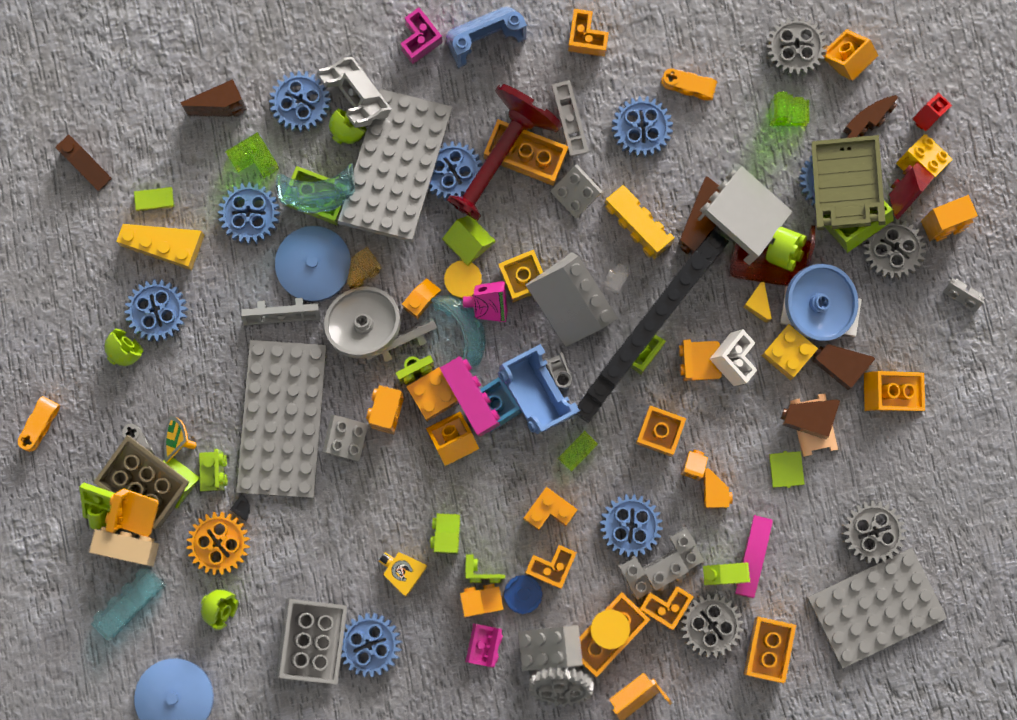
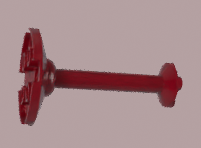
[447,84,562,221]

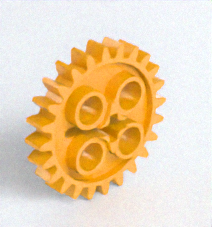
[186,512,250,575]

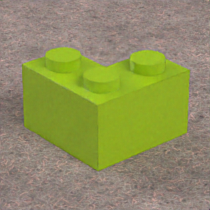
[430,513,460,554]

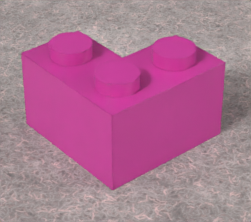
[400,7,443,64]

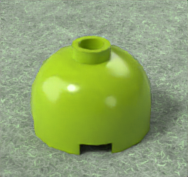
[329,108,367,144]
[104,329,143,366]
[201,590,239,630]

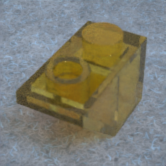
[347,247,381,289]

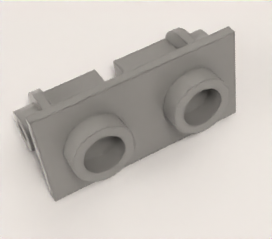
[943,278,985,312]

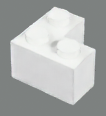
[710,329,757,386]

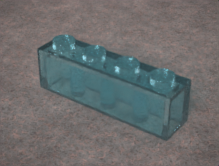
[91,567,166,641]

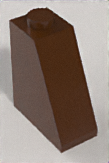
[813,344,875,390]
[780,399,840,439]

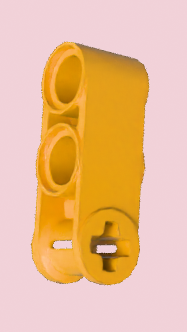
[661,68,717,101]
[18,396,60,452]

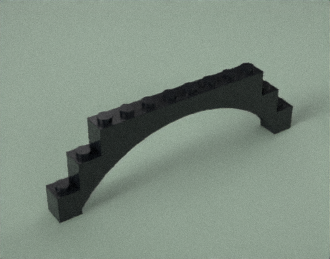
[576,230,729,423]

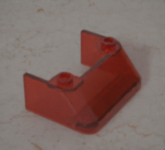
[730,225,815,286]

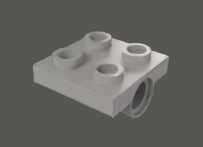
[550,165,603,218]
[322,415,368,462]

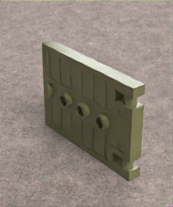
[811,135,886,231]

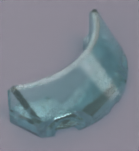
[275,163,356,213]
[431,295,486,367]

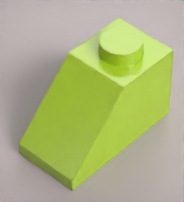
[703,563,750,586]

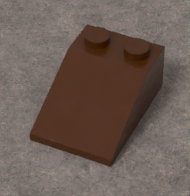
[180,79,247,117]

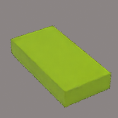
[134,187,175,211]

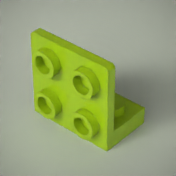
[199,449,228,492]
[466,554,505,583]

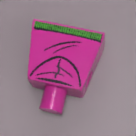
[463,281,508,322]

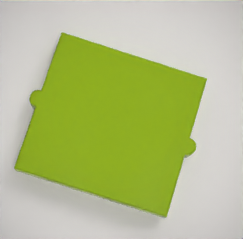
[769,451,805,488]

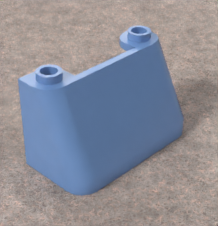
[446,7,527,68]
[498,344,580,434]

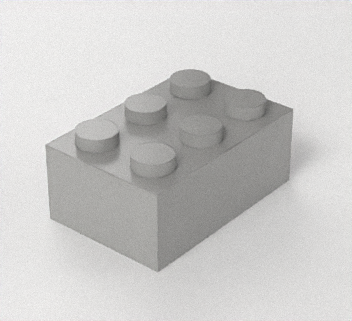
[518,625,583,671]

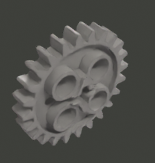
[766,16,828,77]
[863,219,926,280]
[842,500,906,564]
[680,594,744,657]
[529,667,593,707]

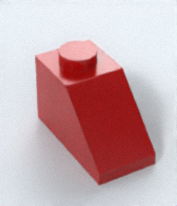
[912,93,952,132]

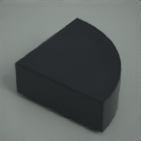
[230,494,250,521]

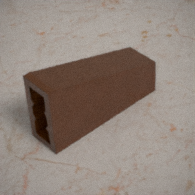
[678,176,719,254]

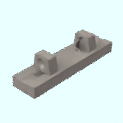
[551,80,589,158]
[241,298,320,326]
[367,318,437,362]

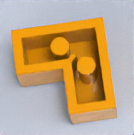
[568,9,609,57]
[523,487,578,531]
[525,545,577,589]
[460,583,503,617]
[639,586,694,630]

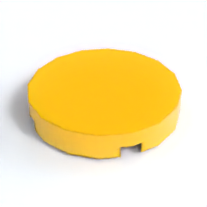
[444,261,482,299]
[590,609,630,649]

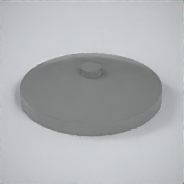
[324,287,401,358]

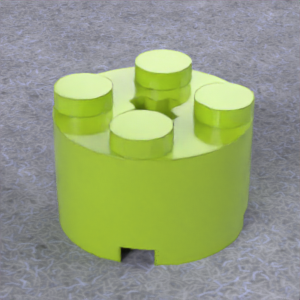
[766,227,807,272]

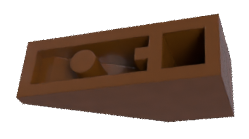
[55,134,112,192]

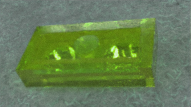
[558,431,598,472]

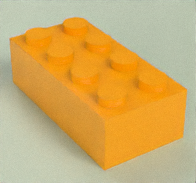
[484,119,568,186]
[580,592,651,677]

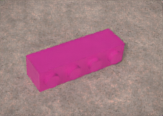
[440,356,500,437]

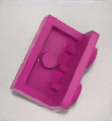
[465,623,502,668]

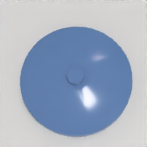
[275,226,352,302]
[785,264,858,341]
[134,659,214,720]

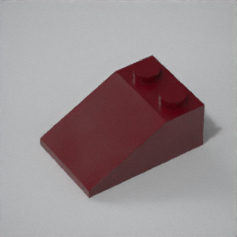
[889,162,934,219]

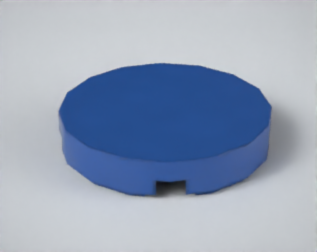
[504,575,542,614]

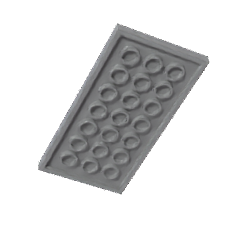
[338,89,452,242]
[236,340,327,498]

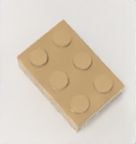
[89,527,159,567]

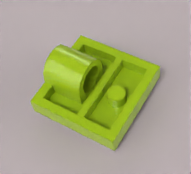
[396,355,435,385]
[79,483,115,530]

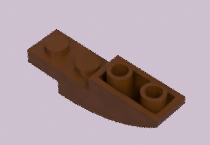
[840,95,898,151]

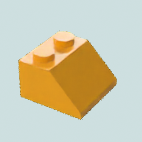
[822,29,879,81]
[426,412,479,466]

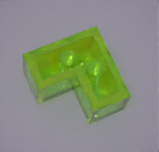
[769,92,809,127]
[225,132,280,178]

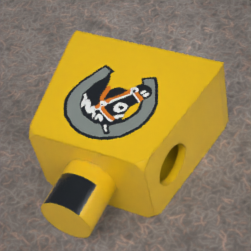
[378,552,428,597]

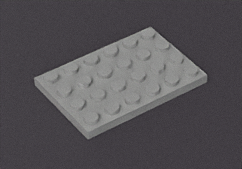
[807,548,947,669]

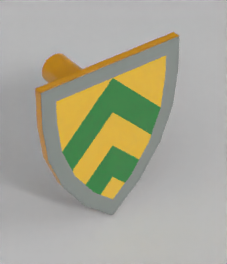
[164,416,196,463]

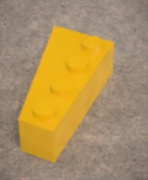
[605,185,675,260]
[116,224,205,270]

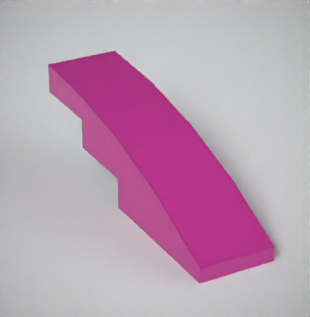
[735,515,773,599]

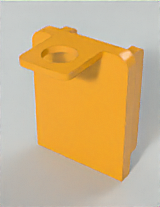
[610,673,672,720]

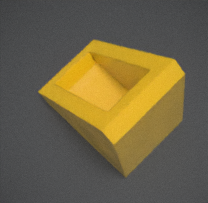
[743,282,772,323]

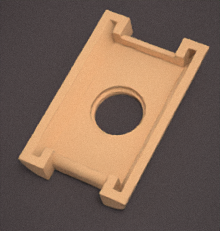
[790,394,838,457]

